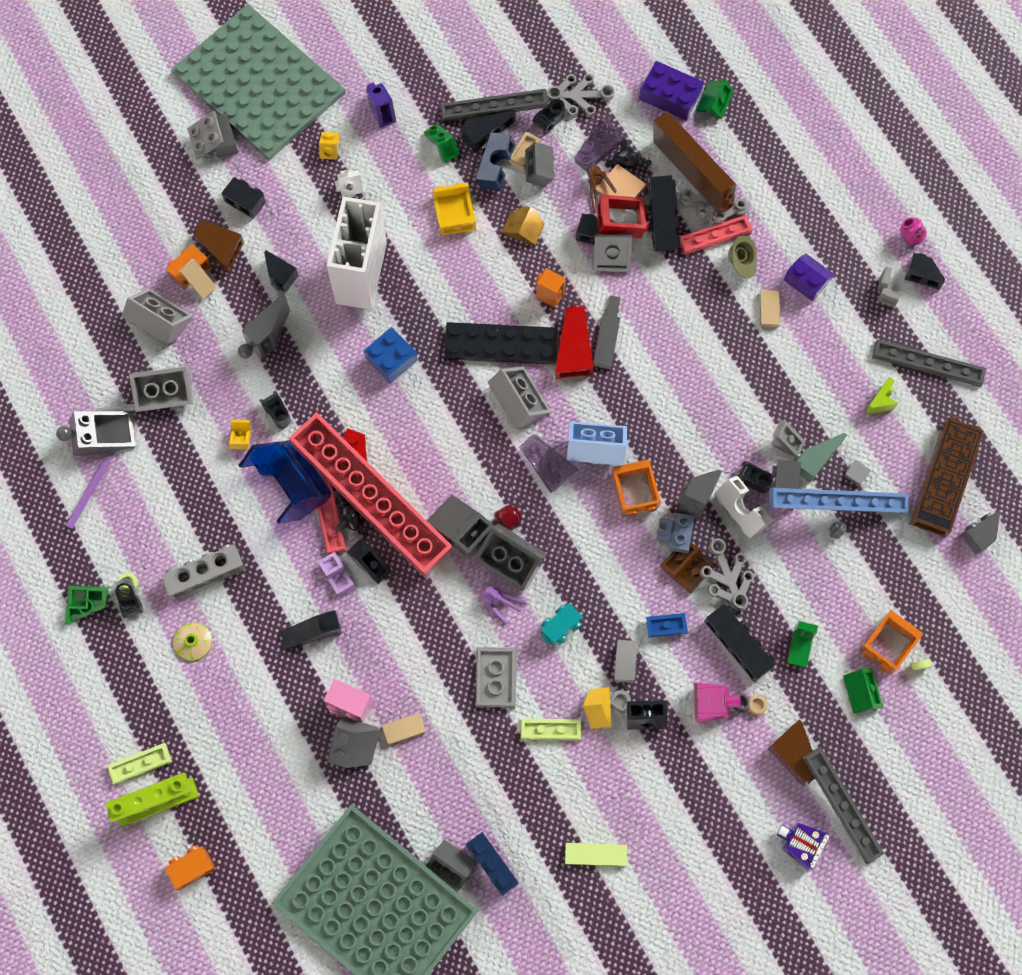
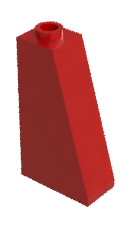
[555,305,594,379]

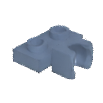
[656,513,695,554]

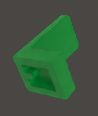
[423,124,460,163]
[787,621,818,668]

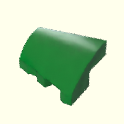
[65,585,109,624]

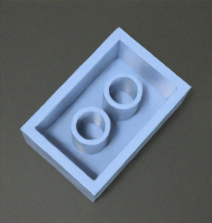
[567,422,627,466]

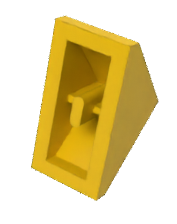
[583,687,611,729]

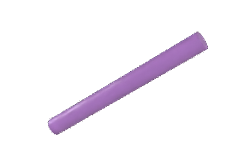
[65,459,110,529]

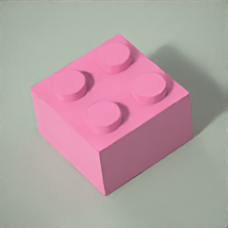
[323,679,374,723]

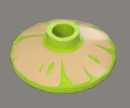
[173,622,212,661]

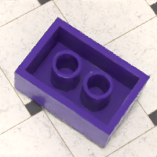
[639,61,704,121]

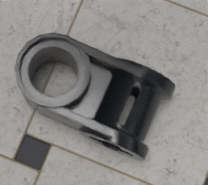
[532,99,565,134]
[259,391,291,428]
[735,461,773,493]
[115,578,144,618]

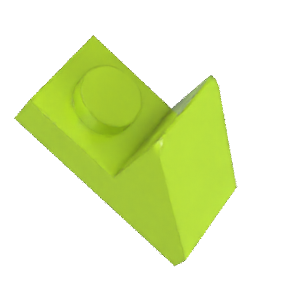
[866,377,898,414]

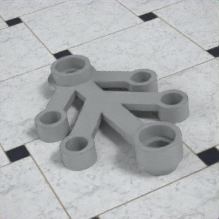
[547,74,615,118]
[679,189,750,223]
[699,538,754,611]

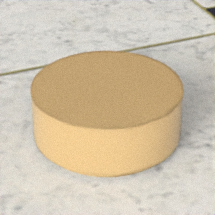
[747,695,768,716]

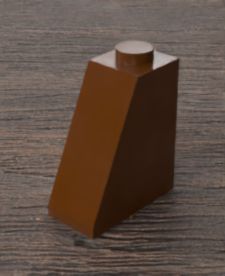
[193,220,244,273]
[768,719,815,785]

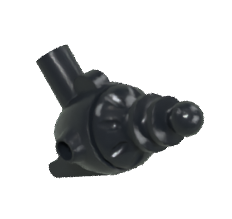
[606,139,652,168]
[336,494,367,536]

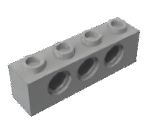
[161,544,246,600]

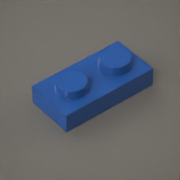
[646,613,688,638]

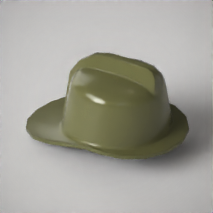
[728,236,757,278]

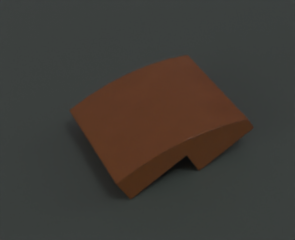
[660,542,716,593]

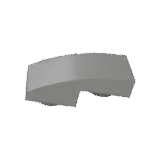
[614,640,638,683]

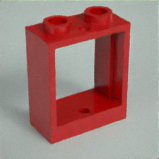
[596,194,648,239]

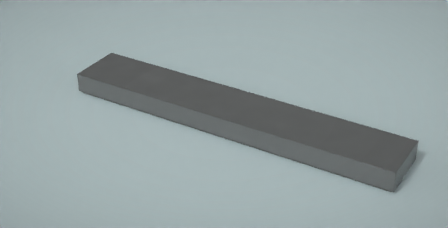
[441,89,548,122]
[872,339,986,387]
[802,747,885,864]

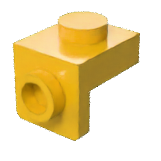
[319,131,340,160]
[229,420,252,450]

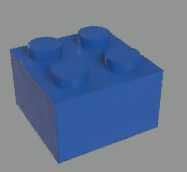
[363,327,418,384]

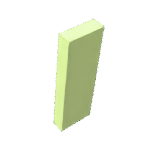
[521,719,581,740]
[107,743,172,785]
[565,843,627,866]

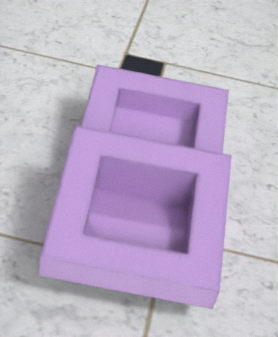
[318,552,356,597]

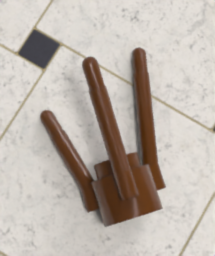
[587,166,617,213]

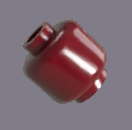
[492,505,522,531]

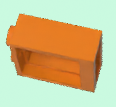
[611,459,661,517]
[860,610,923,674]

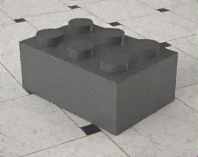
[474,523,547,591]

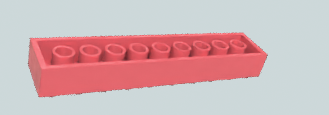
[289,412,452,578]

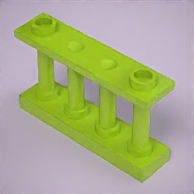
[105,772,199,827]

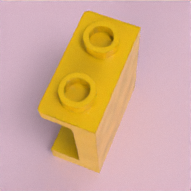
[432,183,476,236]

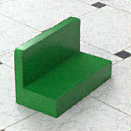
[696,79,734,120]
[843,669,883,713]

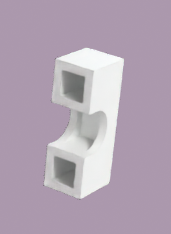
[714,476,774,538]

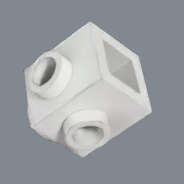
[335,170,363,198]

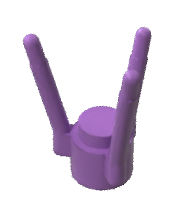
[481,586,527,625]

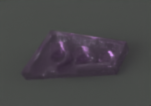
[574,116,626,172]
[519,435,579,493]

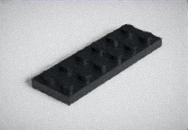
[444,322,558,365]

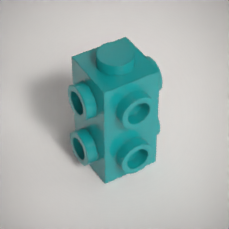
[540,603,583,647]

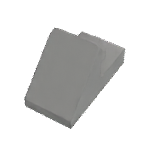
[771,420,805,457]

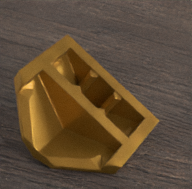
[501,206,544,246]

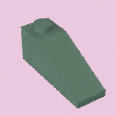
[793,433,847,482]

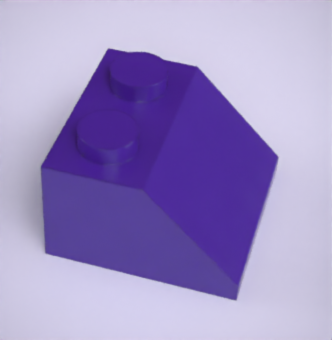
[784,253,835,302]

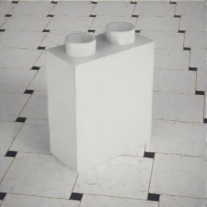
[327,197,387,310]

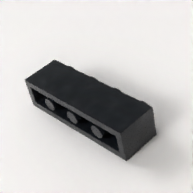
[648,175,680,252]
[704,603,775,683]

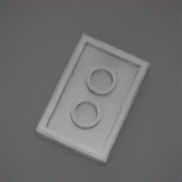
[476,647,516,708]

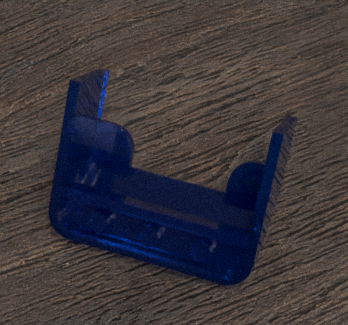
[238,440,331,524]

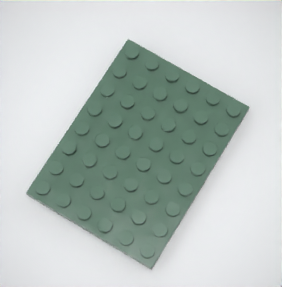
[171,4,346,160]
[272,804,479,975]

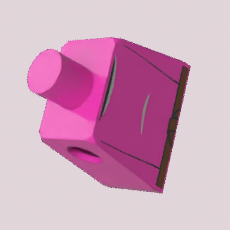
[694,682,741,723]

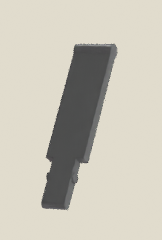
[593,295,621,370]

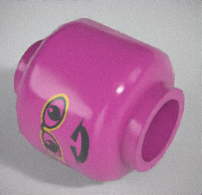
[900,217,927,245]

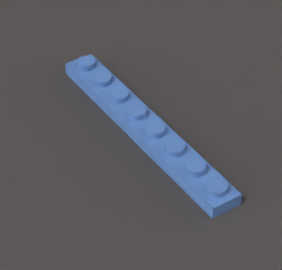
[769,488,909,513]

